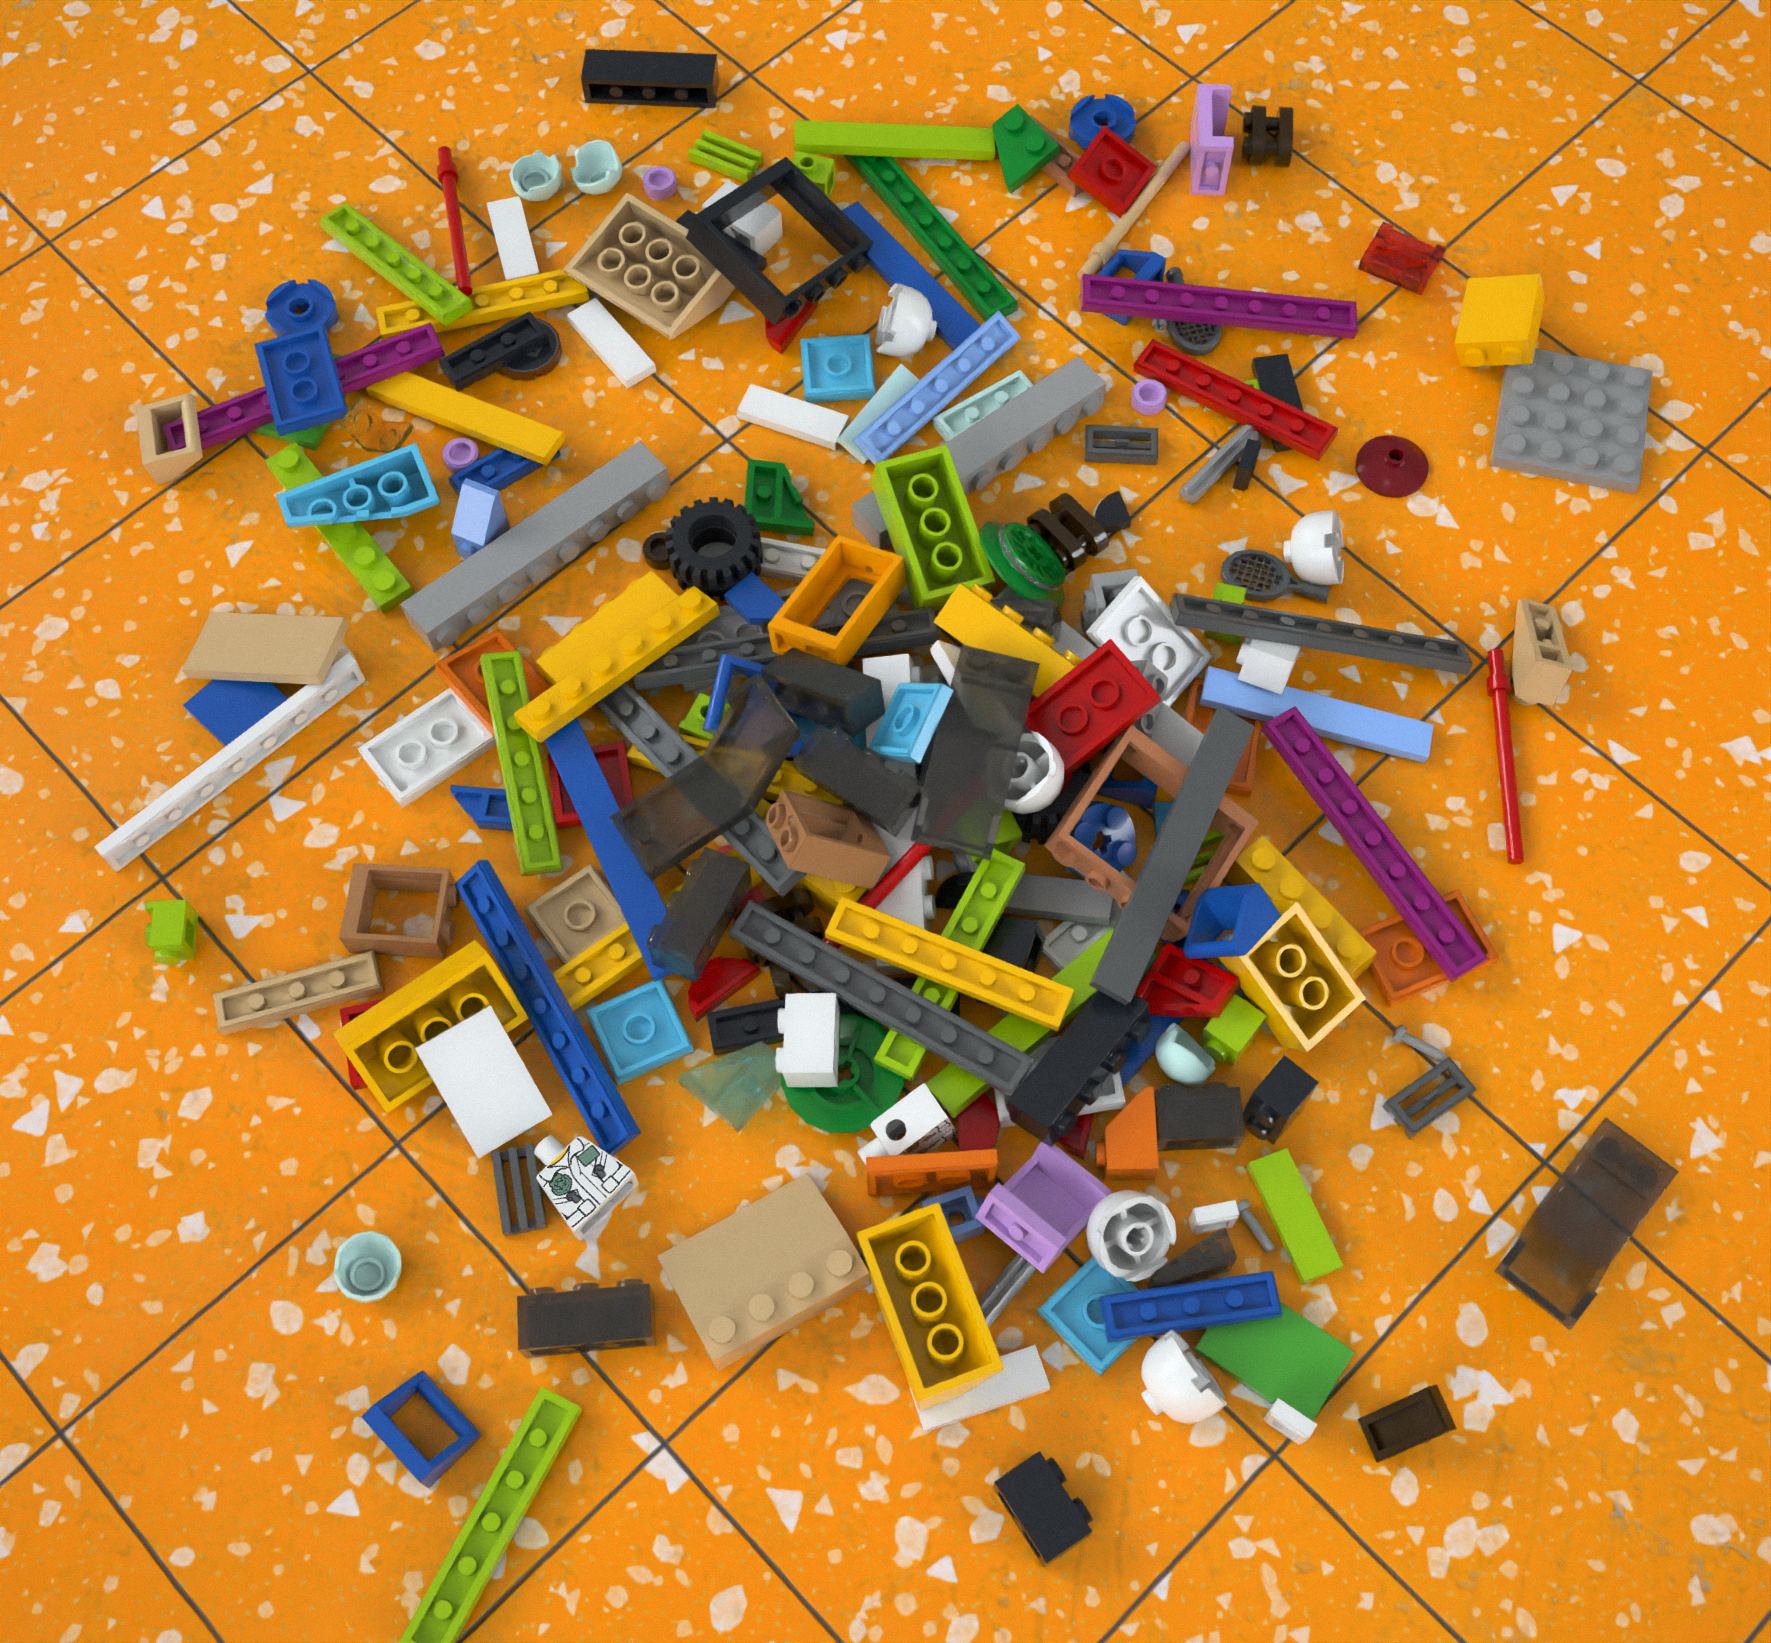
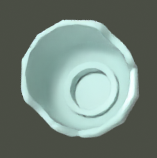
[570,139,623,195]
[510,150,562,202]
[1155,1023,1216,1085]
[334,1231,401,1303]

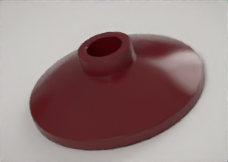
[1355,435,1429,498]

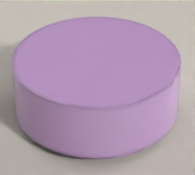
[643,166,677,200]
[1131,379,1167,416]
[442,438,481,474]

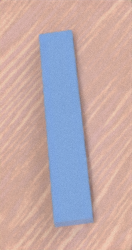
[853,311,1021,465]
[1199,666,1434,763]

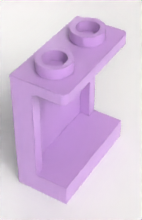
[1190,84,1234,196]
[975,1141,1111,1274]

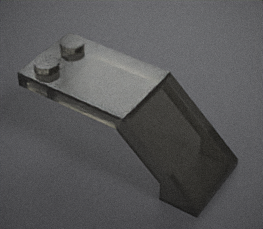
[910,644,1040,860]
[610,673,801,881]
[1494,1117,1679,1330]

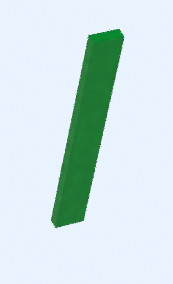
[843,155,1018,322]

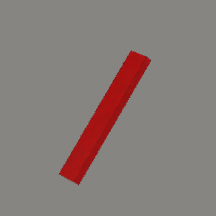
[1133,339,1338,461]

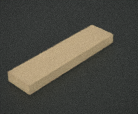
[213,950,384,1036]

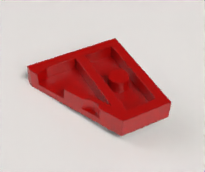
[1134,943,1240,1018]

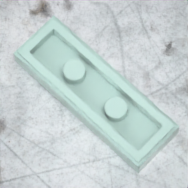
[836,364,920,464]
[932,369,1033,442]

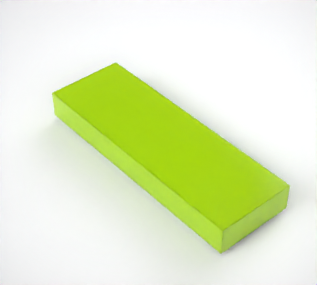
[1246,1148,1344,1285]

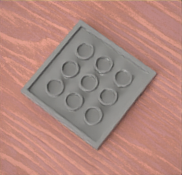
[1489,349,1653,494]

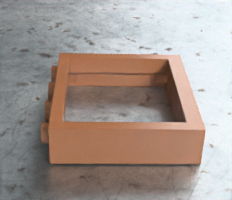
[1044,725,1259,942]

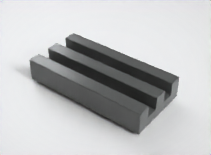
[1084,425,1158,465]
[1382,1057,1477,1139]
[491,1143,548,1237]

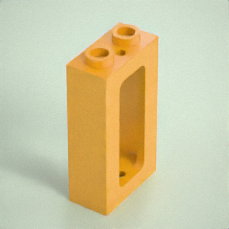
[767,535,907,676]

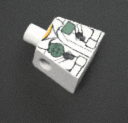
[857,1083,958,1165]
[534,1135,639,1242]

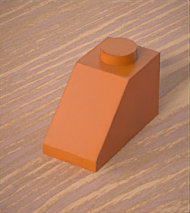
[1094,1086,1159,1181]

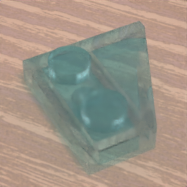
[677,1041,781,1133]

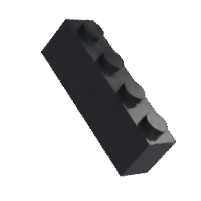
[581,49,719,108]
[1007,990,1152,1147]

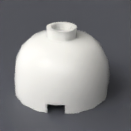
[875,283,937,357]
[1284,510,1344,585]
[981,731,1064,814]
[1086,1189,1177,1282]
[1141,1329,1227,1424]

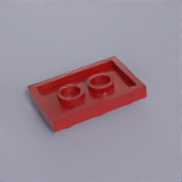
[1017,639,1162,776]

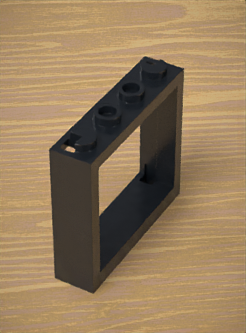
[686,157,874,326]

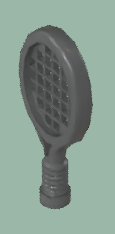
[1165,267,1222,355]
[1221,549,1331,604]

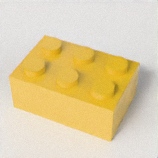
[1218,899,1366,1052]

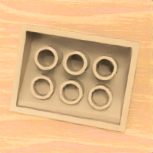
[563,193,736,340]
[657,1173,870,1372]

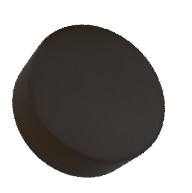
[643,532,671,570]
[768,960,793,999]

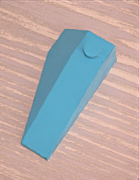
[276,443,440,528]

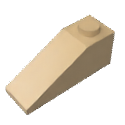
[1511,597,1573,707]

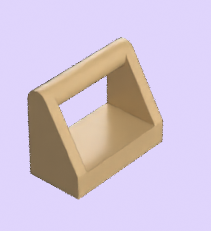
[136,394,203,485]

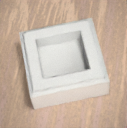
[1188,1200,1240,1235]
[1263,1398,1317,1445]

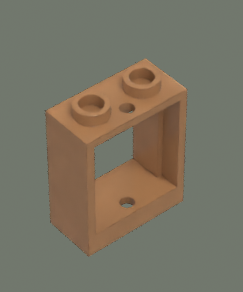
[765,789,891,890]
[339,863,461,959]

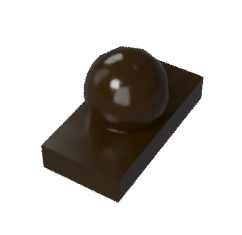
[1358,1385,1457,1463]

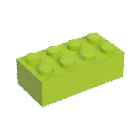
[870,445,996,612]

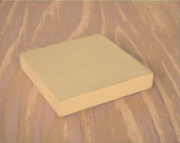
[524,864,627,965]

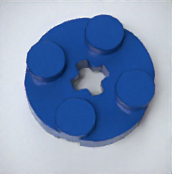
[1069,94,1136,150]
[265,279,339,337]
[1067,801,1137,879]

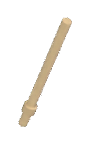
[1077,141,1191,280]

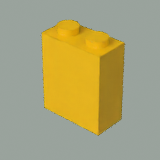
[1454,274,1545,367]

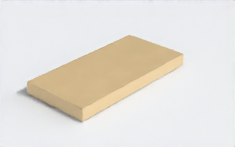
[182,612,349,685]

